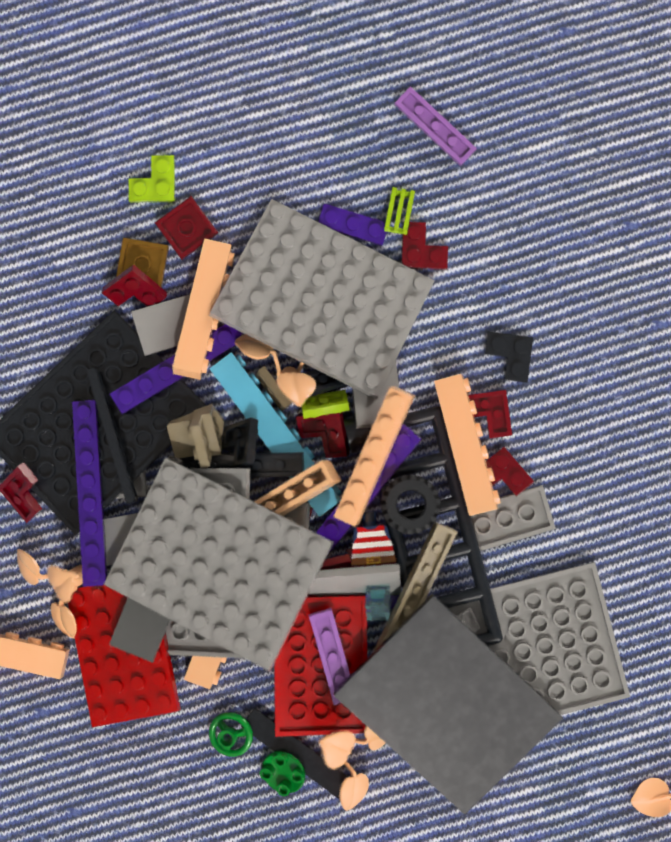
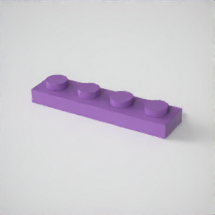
[394,87,477,167]
[309,608,350,705]

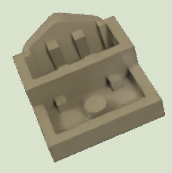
[167,404,224,468]

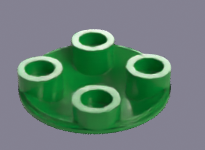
[260,752,306,796]

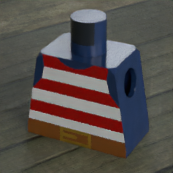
[351,512,396,566]

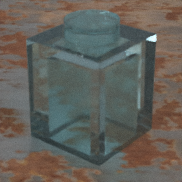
[365,586,391,621]

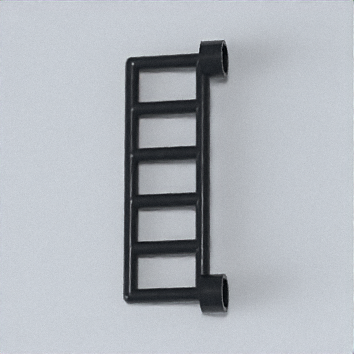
[343,406,503,646]

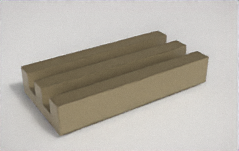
[255,366,292,411]

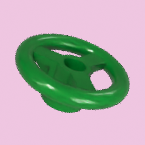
[209,712,253,757]

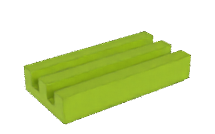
[384,187,415,235]

